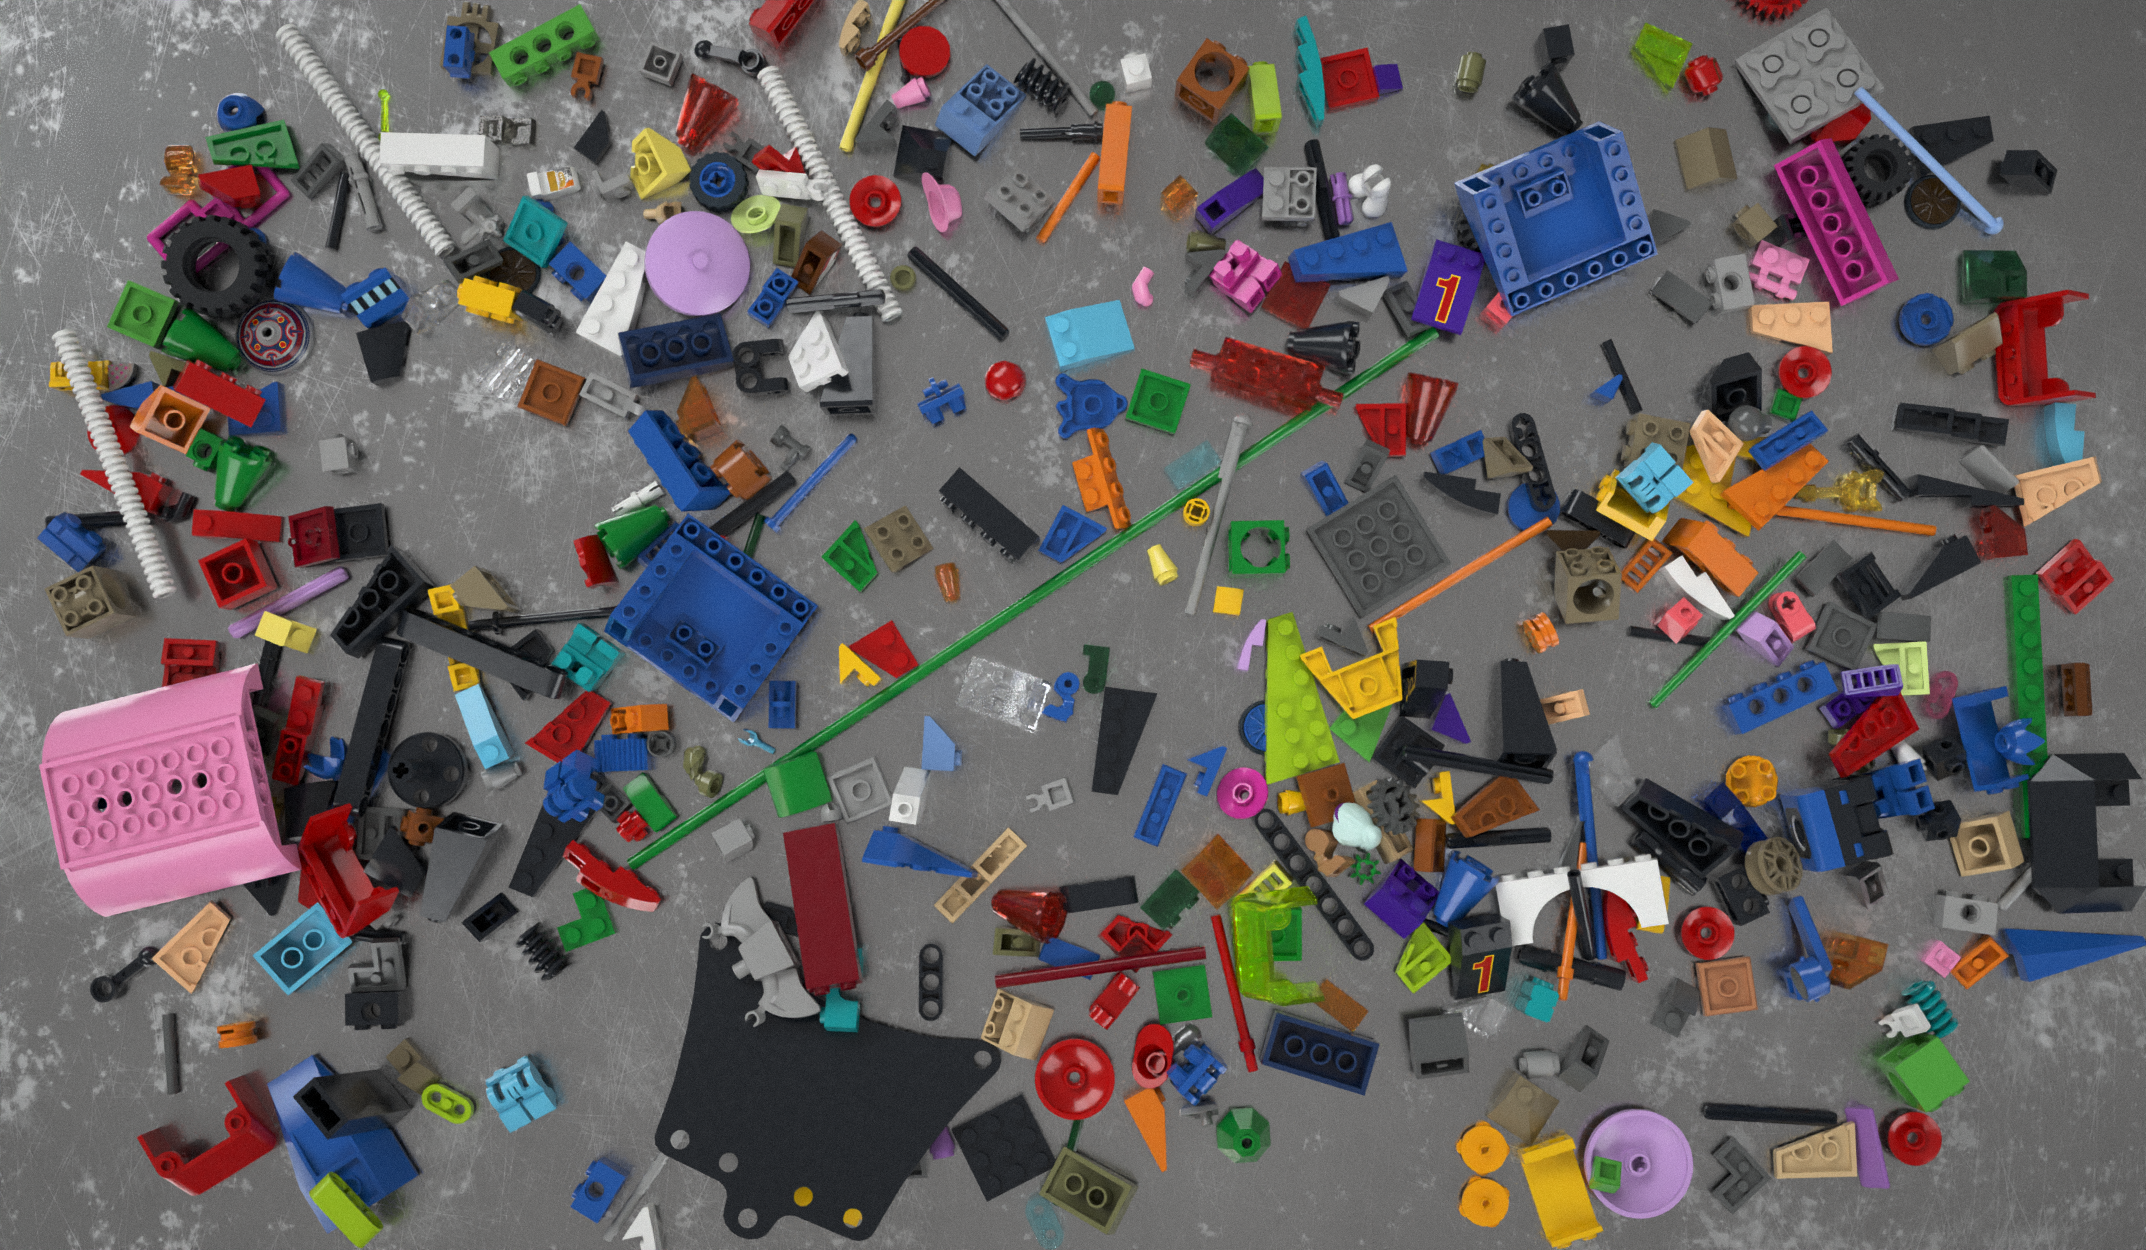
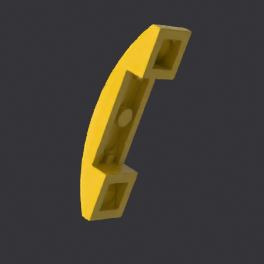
[428,584,481,691]

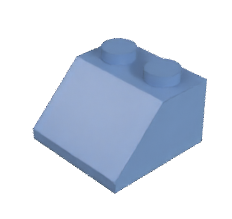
[921,716,962,771]

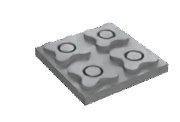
[1735,8,1885,144]

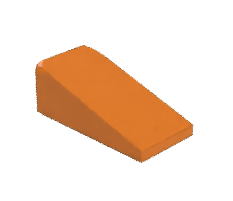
[1950,934,2009,989]

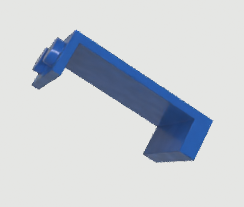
[1952,686,2029,795]

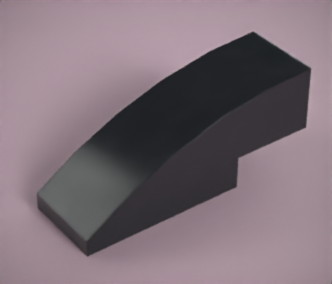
[1420,471,1501,517]

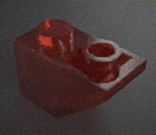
[1978,505,2028,560]

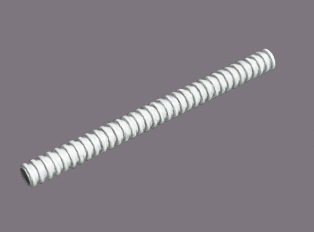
[276,23,456,257]
[757,66,902,322]
[52,329,177,599]

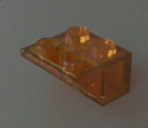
[1180,834,1254,910]
[1829,932,1888,990]

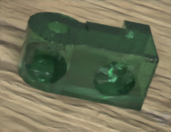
[1083,644,1110,694]

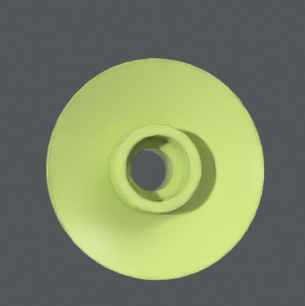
[731,195,781,233]

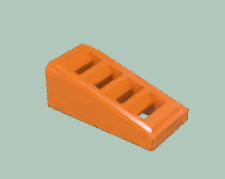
[1621,538,1673,593]

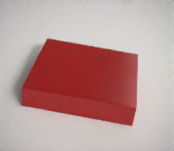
[1320,47,1379,111]

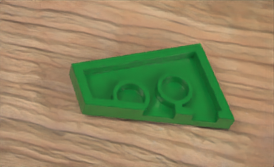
[205,119,300,169]

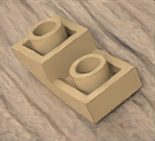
[839,0,871,57]

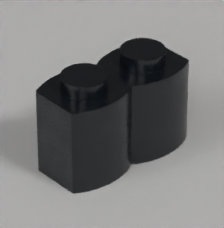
[512,290,562,333]

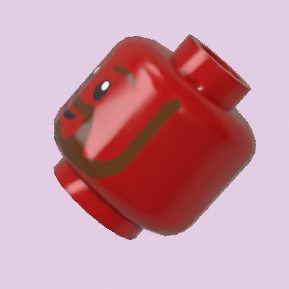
[1684,54,1723,96]

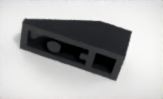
[1900,534,1981,600]

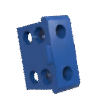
[443,25,475,79]

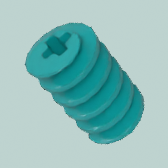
[1901,981,1959,1039]

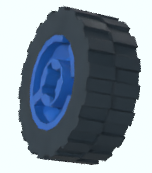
[689,152,749,213]

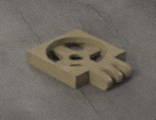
[439,1,501,76]

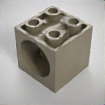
[1554,546,1622,624]
[44,565,136,639]

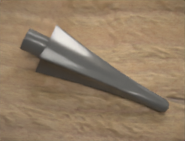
[1556,815,1583,870]

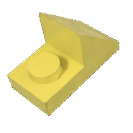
[255,610,317,653]

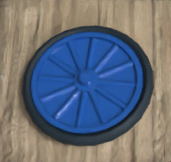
[1239,700,1266,755]

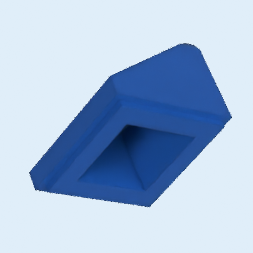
[1589,374,1623,403]

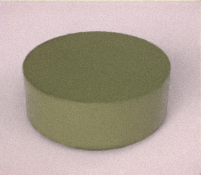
[890,265,917,292]

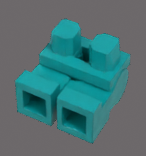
[551,623,626,692]

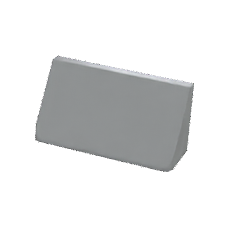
[1960,445,2019,493]

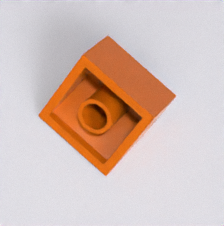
[130,385,211,454]

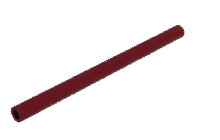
[994,946,1206,988]

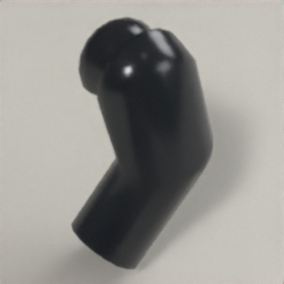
[157,492,195,523]

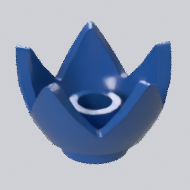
[216,93,265,132]
[1994,718,2045,765]
[304,736,348,781]

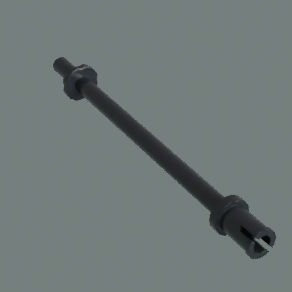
[468,606,617,635]

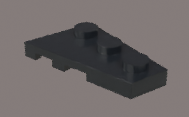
[1909,116,1994,179]

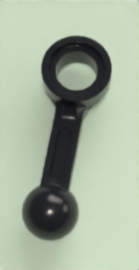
[694,39,767,76]
[90,945,159,1003]

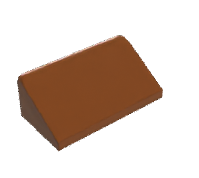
[1414,818,1446,872]

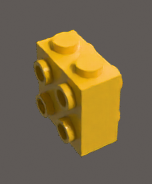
[457,276,523,324]

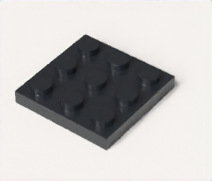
[951,1092,1056,1202]

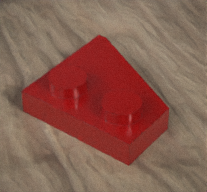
[1355,403,1406,457]

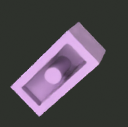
[1736,611,1794,667]

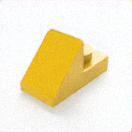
[839,643,883,687]
[1419,771,1455,824]

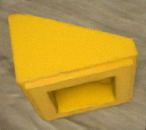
[1213,586,1244,616]

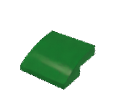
[762,751,832,818]

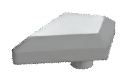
[1178,1101,1219,1127]

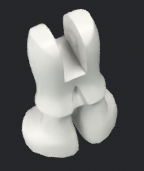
[1348,164,1391,219]

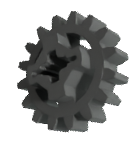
[1367,777,1420,835]

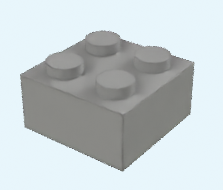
[639,41,683,87]

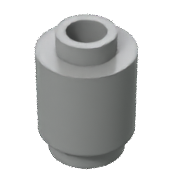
[1519,1050,1560,1079]

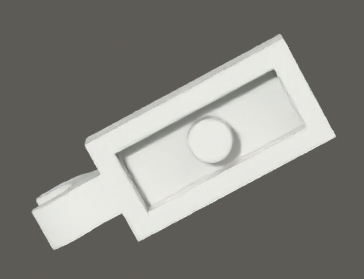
[756,169,828,201]

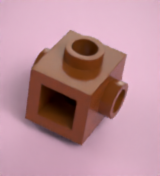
[400,807,444,846]

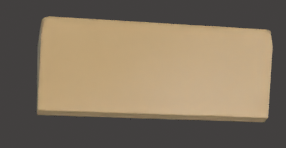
[1353,780,1414,864]

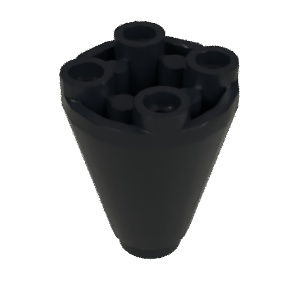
[1511,61,1583,135]
[1287,321,1361,374]

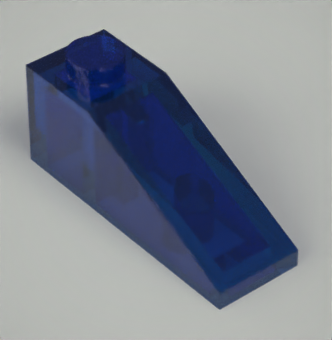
[1695,782,1768,854]

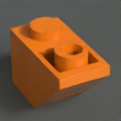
[610,704,669,734]

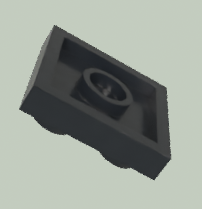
[334,503,388,562]

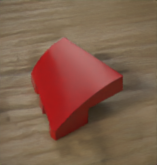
[573,535,619,589]
[1097,915,1172,973]

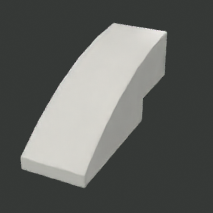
[1659,556,1734,620]

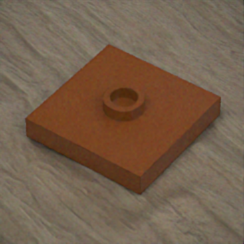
[517,359,586,427]
[1297,763,1356,827]

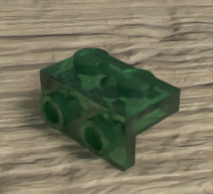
[1205,113,1269,177]
[1140,869,1200,931]

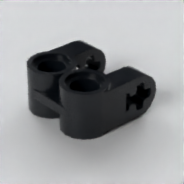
[733,339,789,397]

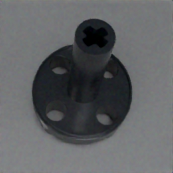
[387,732,469,809]

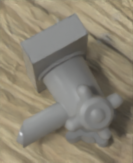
[450,186,504,246]

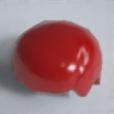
[984,361,1027,400]

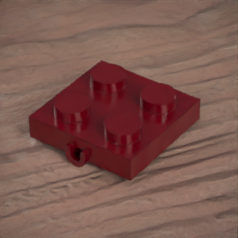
[288,506,340,568]

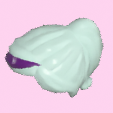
[1332,803,1382,853]

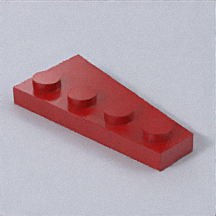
[1829,692,1919,778]

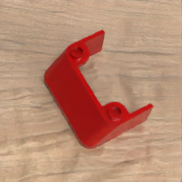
[1994,290,2096,406]
[297,803,399,938]
[137,1075,280,1196]

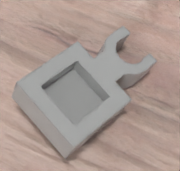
[1025,778,1076,813]

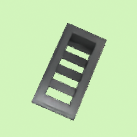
[290,143,346,199]

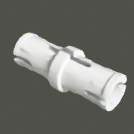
[611,480,665,516]

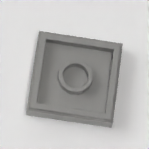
[826,756,893,825]

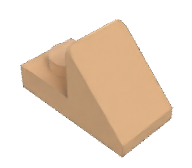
[1540,689,1590,725]

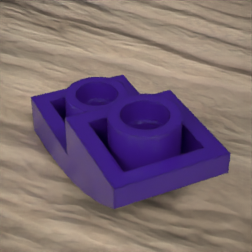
[1819,678,1878,729]

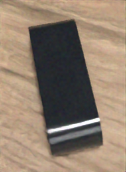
[1560,489,1636,549]
[1059,876,1139,914]
[919,942,945,1021]

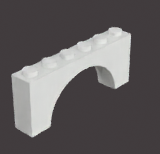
[1496,854,1669,946]

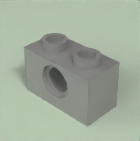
[1706,254,1755,315]
[1932,891,1999,935]

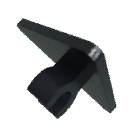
[243,872,291,916]

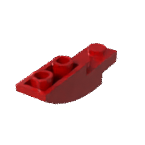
[272,675,325,785]
[563,840,661,912]
[1602,889,1649,983]

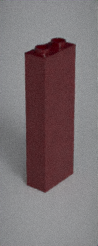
[783,823,863,996]

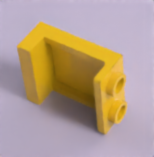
[1596,469,1670,541]

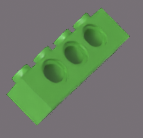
[489,4,600,87]

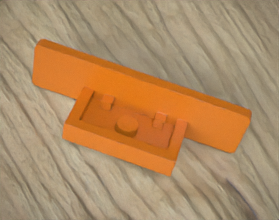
[1072,428,1131,530]

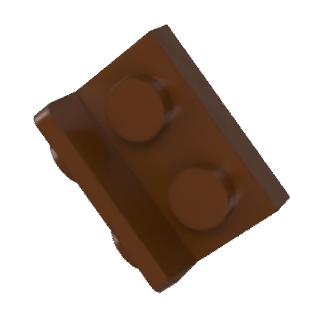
[2061,662,2092,717]

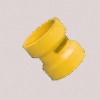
[1183,498,1210,527]

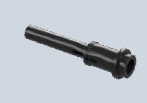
[1020,121,1103,142]

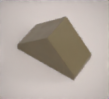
[1483,437,1533,479]

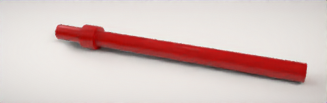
[1211,914,1258,1072]

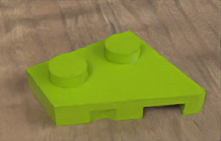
[1395,922,1451,994]

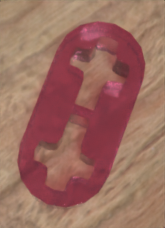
[1921,671,1958,719]

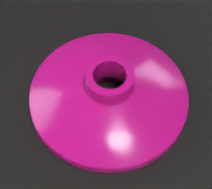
[1217,767,1268,819]

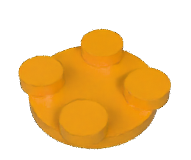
[1456,1121,1510,1176]
[1458,1175,1510,1227]

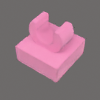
[1921,940,1961,978]

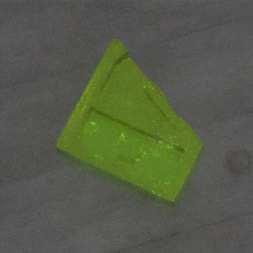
[1633,22,1693,91]

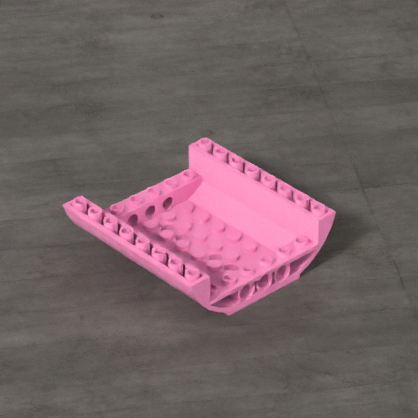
[39,664,302,917]

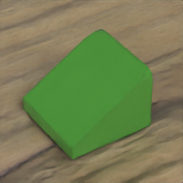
[1589,1156,1622,1194]

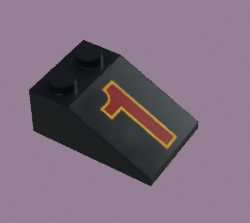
[1448,913,1512,1000]

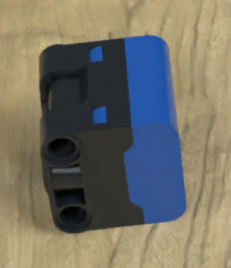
[1780,774,1894,872]

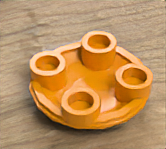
[1725,755,1778,807]

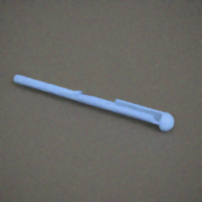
[1854,87,2004,235]

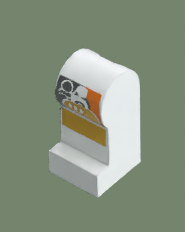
[526,167,581,201]

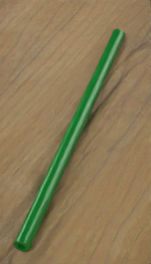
[1649,551,1807,709]

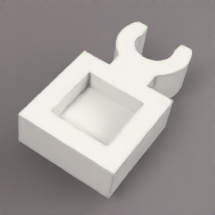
[1879,1003,1931,1038]

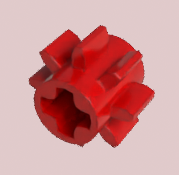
[616,810,648,842]

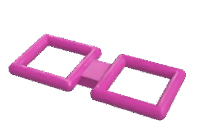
[147,165,290,274]

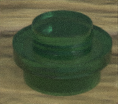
[1089,81,1115,107]

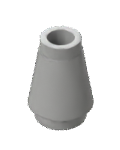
[480,760,523,792]

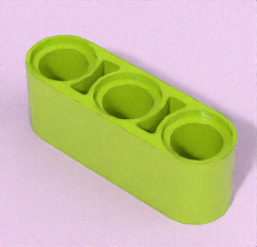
[309,1172,383,1248]

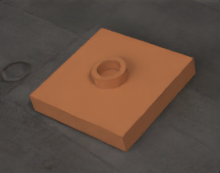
[1695,956,1758,1016]

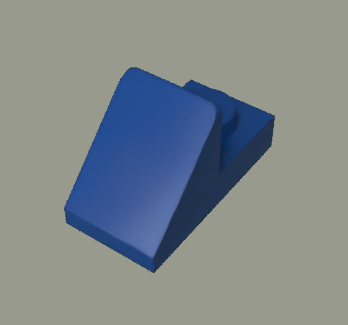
[1187,746,1227,797]

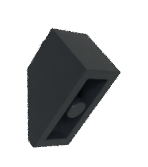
[2000,150,2057,194]

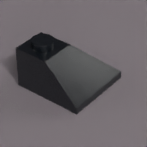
[893,125,953,185]
[1709,352,1762,422]

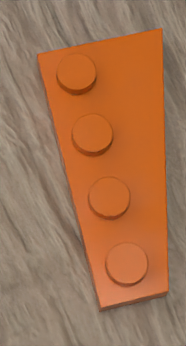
[1720,444,1829,531]

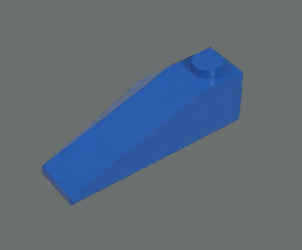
[862,826,978,878]

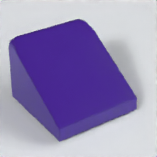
[1373,64,1403,95]

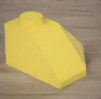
[630,128,691,200]

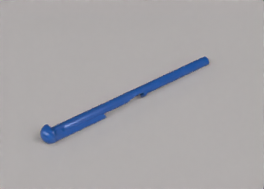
[1573,751,1607,960]

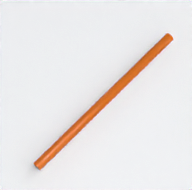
[1728,503,1936,536]
[1367,517,1553,634]

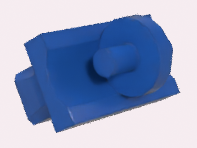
[917,377,966,424]
[768,681,797,729]

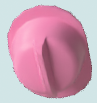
[922,172,962,232]

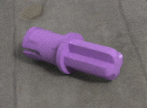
[1330,172,1354,225]

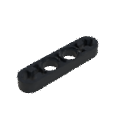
[1509,413,1556,512]

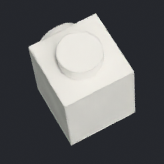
[1120,52,1152,93]

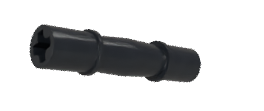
[1516,944,1626,991]

